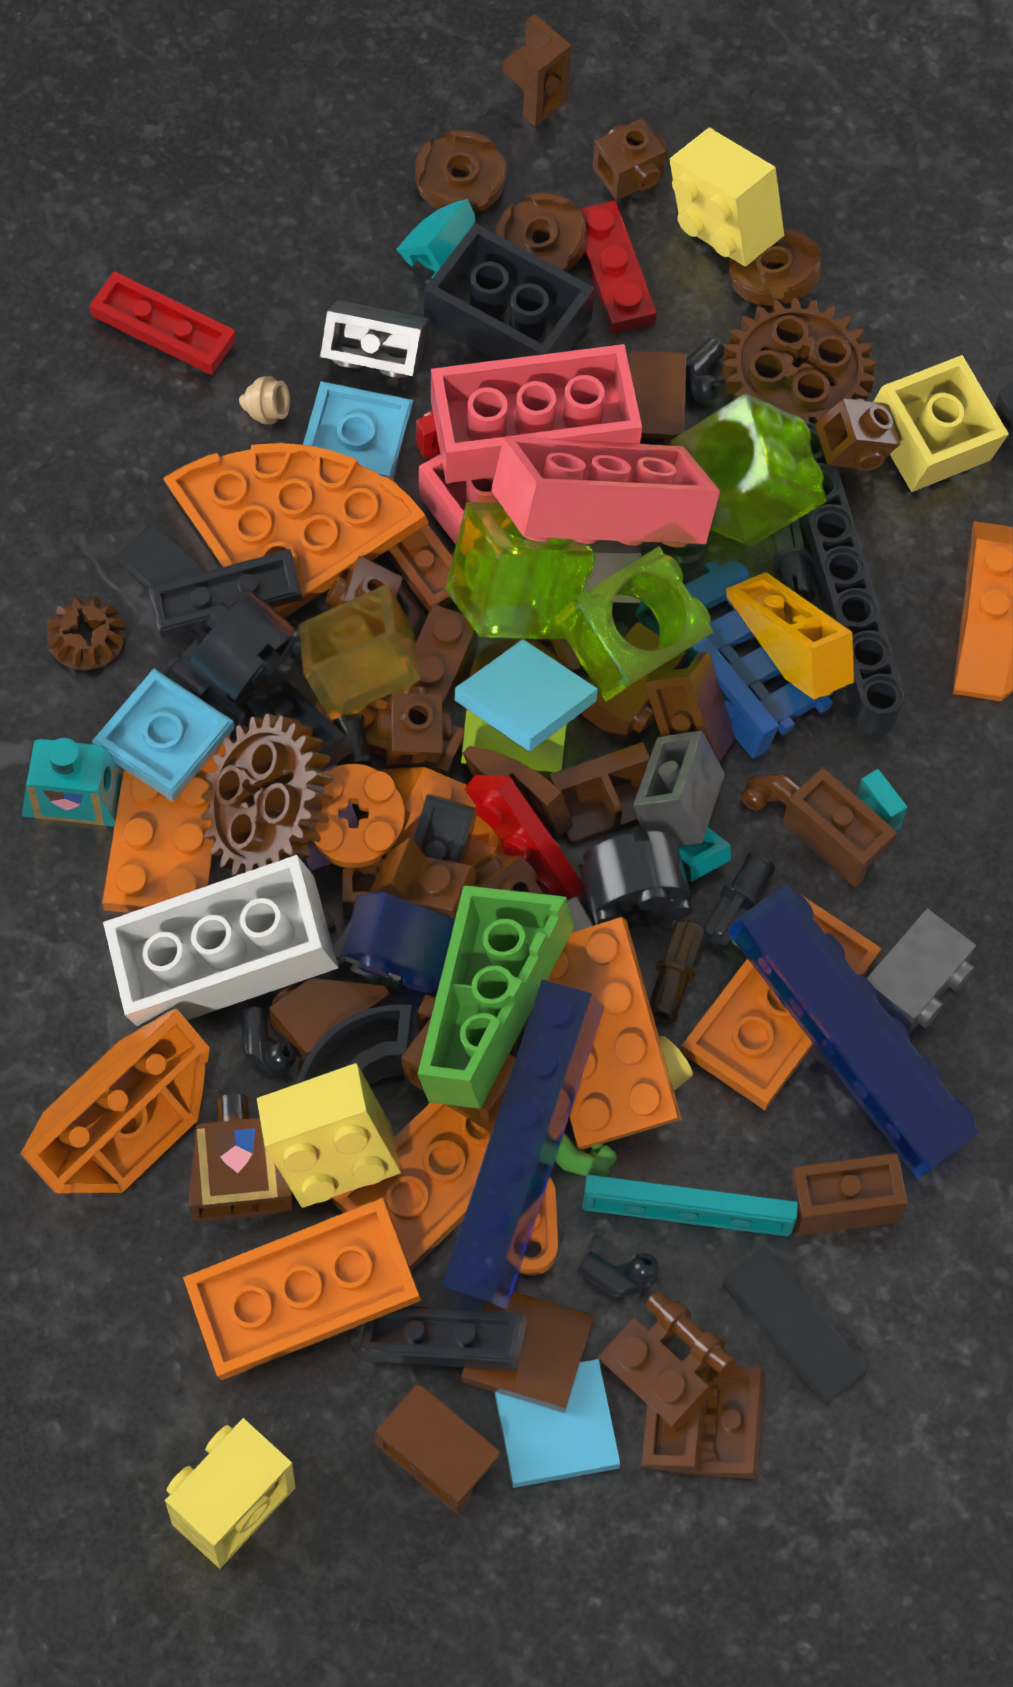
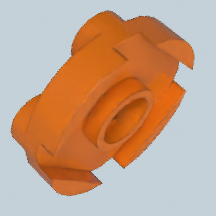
[309,764,405,868]

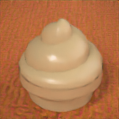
[239,376,290,424]

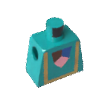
[22,738,123,827]

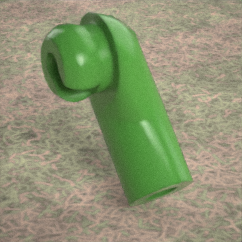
[541,1128,617,1177]

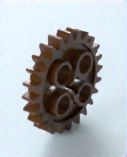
[721,298,876,438]
[201,714,334,876]

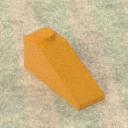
[726,572,854,700]

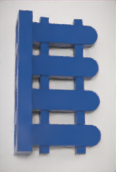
[635,560,835,759]

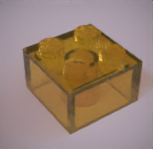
[298,584,422,720]

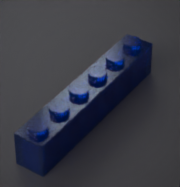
[727,884,979,1179]
[442,979,604,1310]

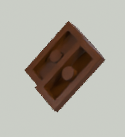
[462,746,573,838]
[461,1285,594,1413]
[642,1360,766,1479]

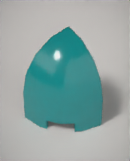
[396,199,475,278]

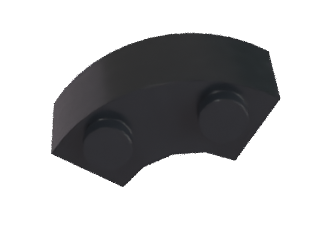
[297,1004,412,1085]

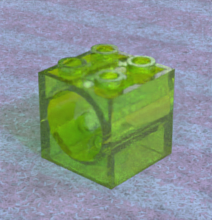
[671,393,827,547]
[445,502,593,639]
[553,547,714,702]

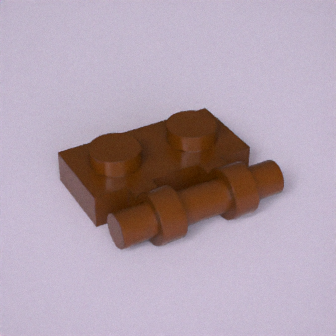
[597,1291,736,1432]

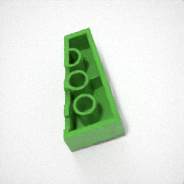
[418,886,575,1109]

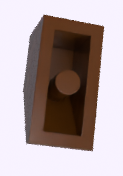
[269,978,390,1064]

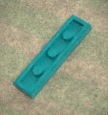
[582,1175,798,1237]

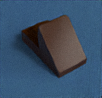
[367,838,478,919]

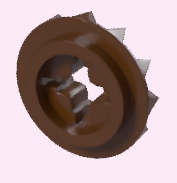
[47,596,126,670]

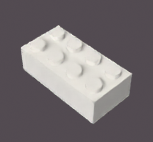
[103,855,338,1029]

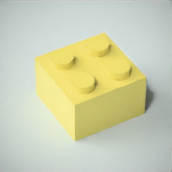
[670,128,784,267]
[873,355,1009,492]
[257,1063,401,1208]
[165,1418,296,1569]

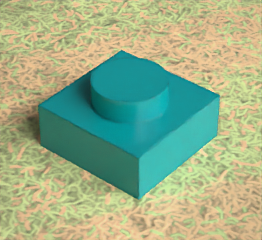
[857,769,908,831]
[678,827,731,882]

